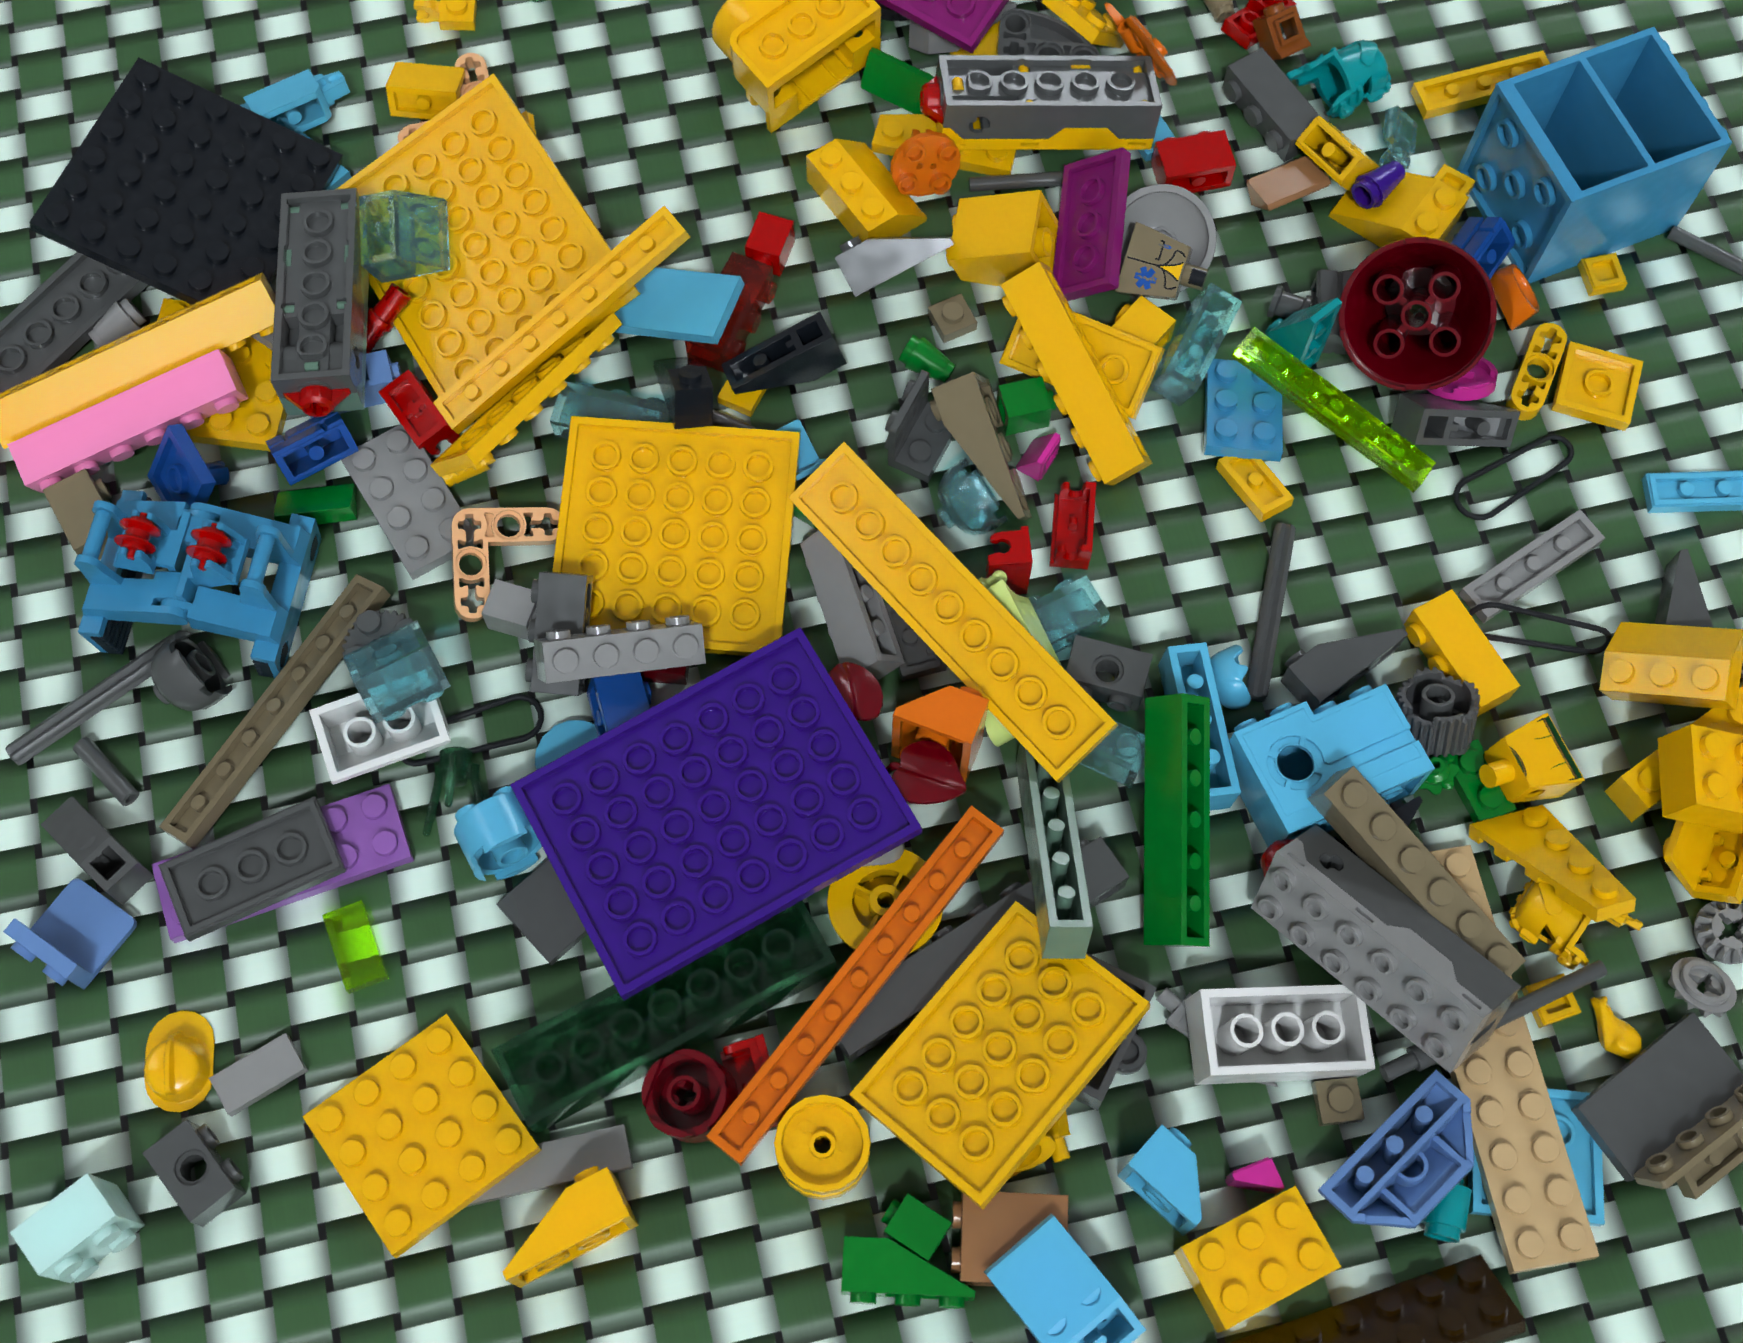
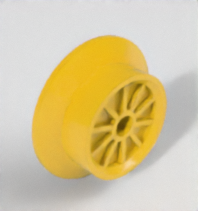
[827,849,943,954]

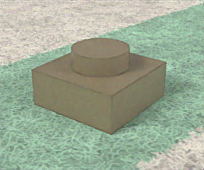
[928,294,977,343]
[1311,1077,1365,1127]

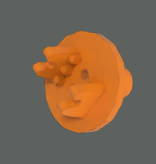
[890,129,961,197]

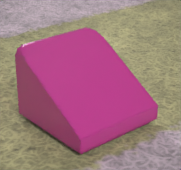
[1016,432,1061,481]
[1225,1157,1285,1194]

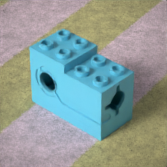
[1229,684,1435,847]

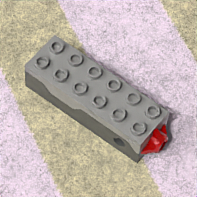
[1251,824,1521,1073]

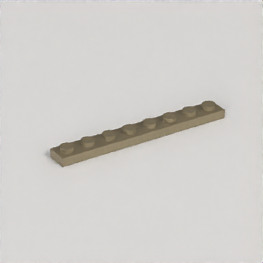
[159,574,391,850]

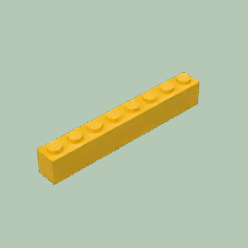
[0,272,275,449]

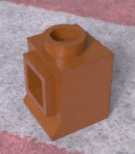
[1252,2,1311,60]

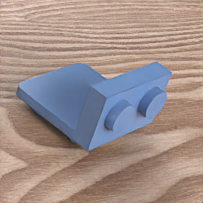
[3,879,137,990]

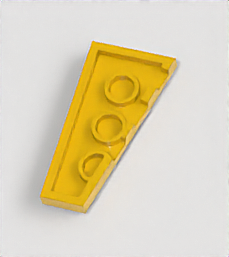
[872,114,1017,176]
[1469,805,1636,922]

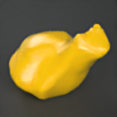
[1590,996,1642,1059]

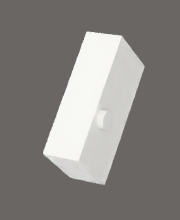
[1184,985,1375,1085]

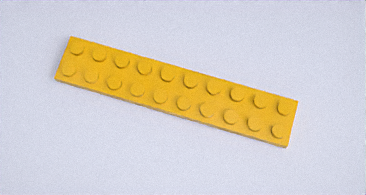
[788,442,1119,782]

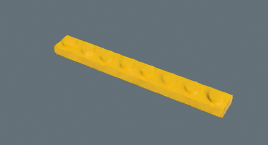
[433,205,691,434]

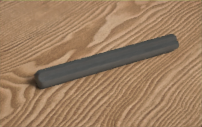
[1246,522,1296,702]
[5,634,173,765]

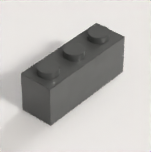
[1222,48,1320,162]
[525,571,593,696]

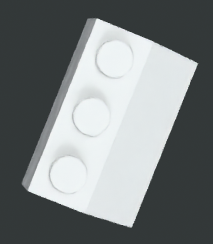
[309,669,451,785]

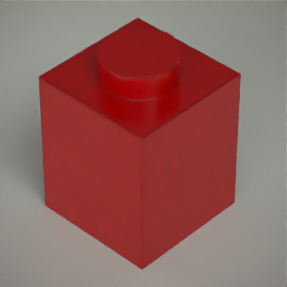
[745,211,795,277]

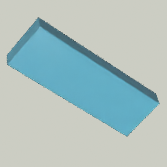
[1641,470,1743,513]

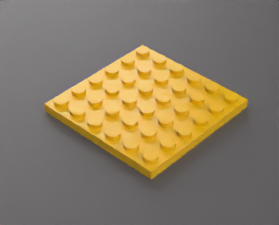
[552,416,801,656]

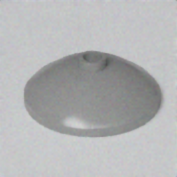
[1119,184,1217,292]

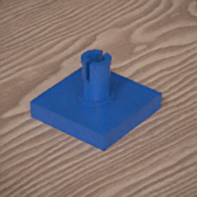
[147,424,229,507]

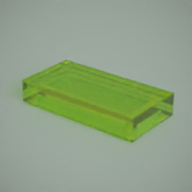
[322,900,389,994]

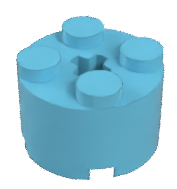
[454,786,542,881]

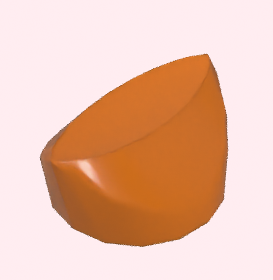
[1490,264,1540,330]

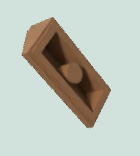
[1246,156,1331,211]

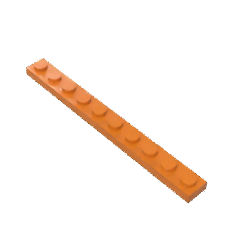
[706,805,1004,1166]

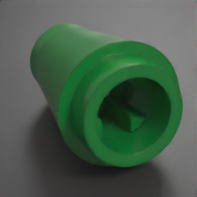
[899,335,956,383]

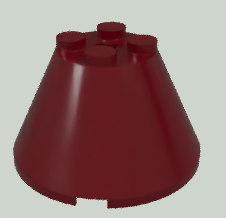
[1339,237,1497,391]

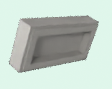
[209,1033,308,1117]

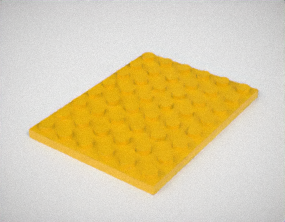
[337,73,640,397]

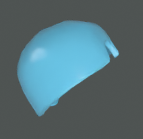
[1210,644,1251,710]

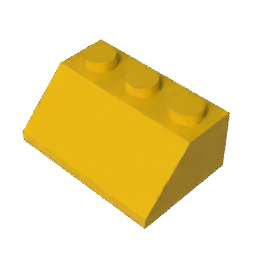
[806,138,927,242]
[1599,622,1743,710]

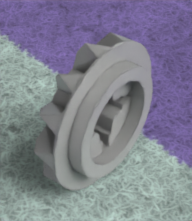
[1694,901,1743,964]
[1668,957,1737,1018]

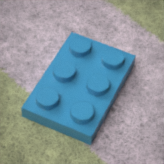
[1204,358,1283,462]

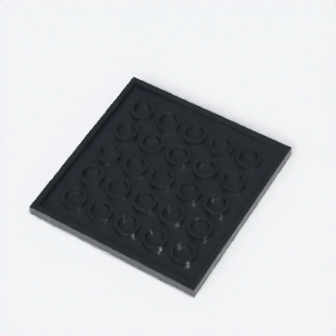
[29,58,343,305]

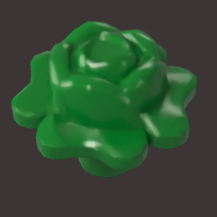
[1419,754,1460,796]

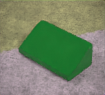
[861,47,934,114]
[274,483,357,524]

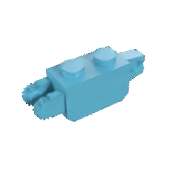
[240,69,350,134]

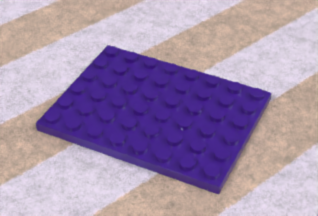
[510,627,923,1000]

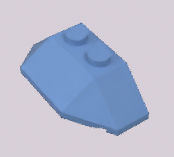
[1318,1070,1474,1229]

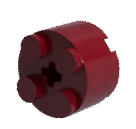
[641,1049,737,1143]

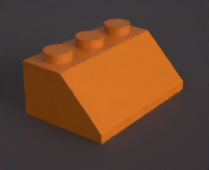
[891,686,989,783]

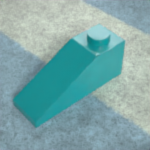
[1262,297,1343,381]

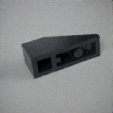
[721,312,847,394]
[654,358,713,429]

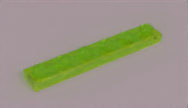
[1231,327,1436,493]

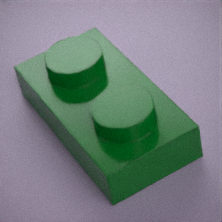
[1452,739,1517,823]

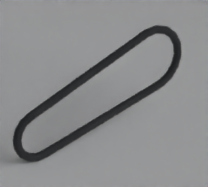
[1453,434,1574,520]
[1469,602,1612,655]
[401,694,544,767]

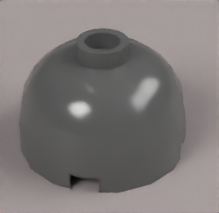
[151,630,232,711]

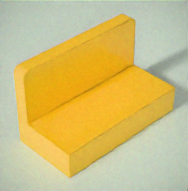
[386,62,466,120]

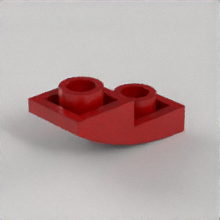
[1221,0,1297,50]

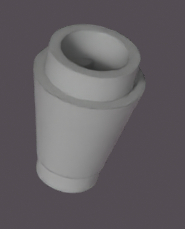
[88,298,147,347]

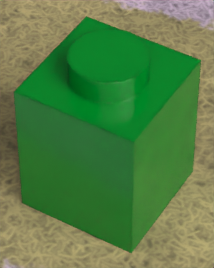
[996,376,1056,436]
[881,1193,952,1263]

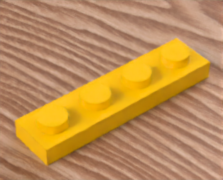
[1410,50,1550,120]

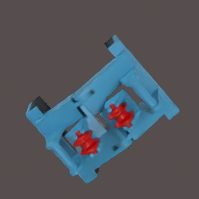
[74,490,322,678]

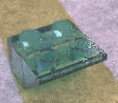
[359,190,450,283]

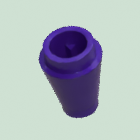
[1351,160,1405,209]

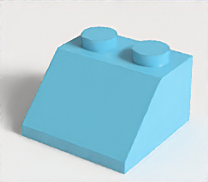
[1117,1125,1202,1236]

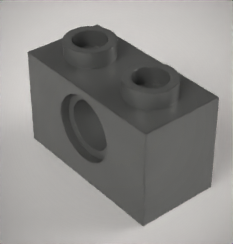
[1066,635,1153,712]
[142,1119,246,1227]

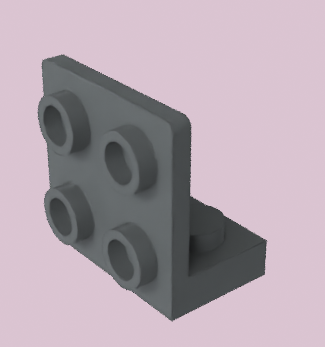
[885,370,953,483]

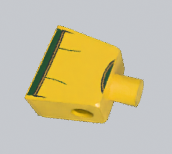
[1479,713,1585,803]

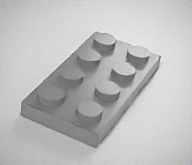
[341,424,478,580]

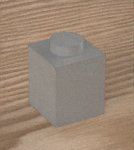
[481,579,537,640]

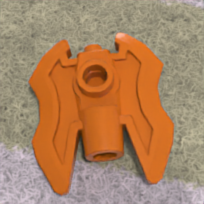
[1104,3,1177,86]

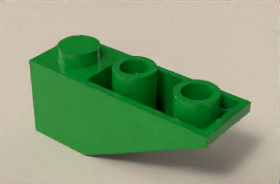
[841,1236,975,1309]

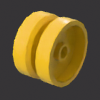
[774,1095,871,1200]

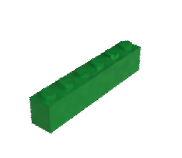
[1143,693,1210,947]

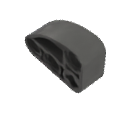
[996,8,1100,56]

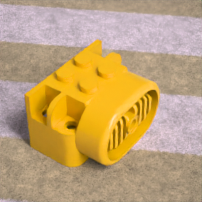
[712,0,881,133]

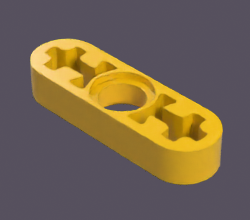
[1506,323,1567,421]

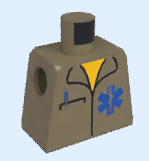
[1115,222,1209,300]

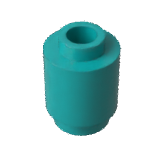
[1421,1179,1472,1243]

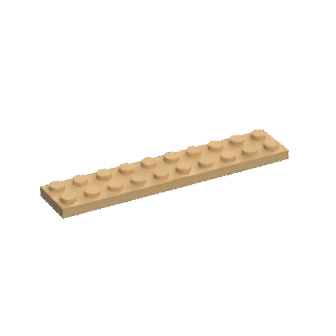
[1430,845,1599,1275]

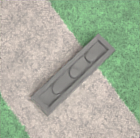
[1459,509,1605,624]

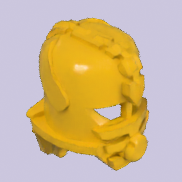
[1509,879,1643,970]

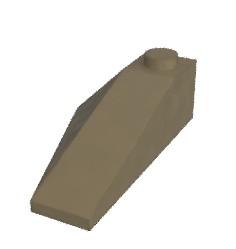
[930,372,1032,520]

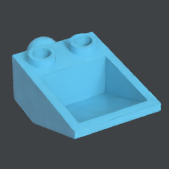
[984,1213,1146,1343]

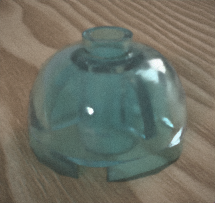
[937,457,1009,536]

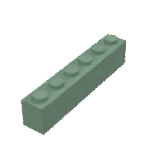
[1016,744,1093,959]

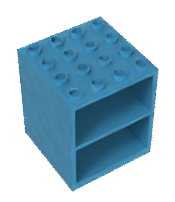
[1457,27,1732,284]

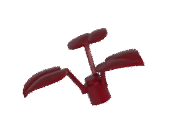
[828,662,966,804]

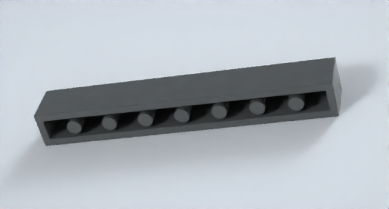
[838,836,1129,1063]

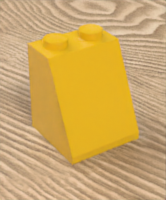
[946,190,1058,287]

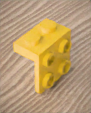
[1663,820,1743,905]

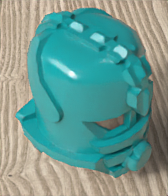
[1286,40,1391,119]

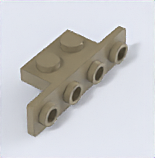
[1633,1084,1743,1199]

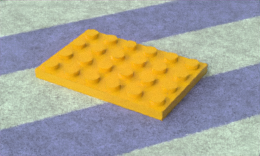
[849,901,1151,1210]

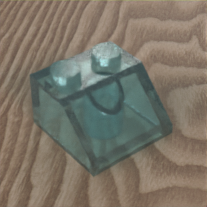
[343,620,451,724]

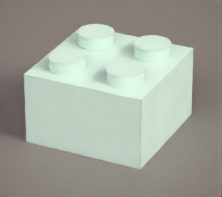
[10,1173,145,1283]

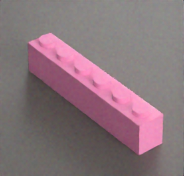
[7,349,249,493]

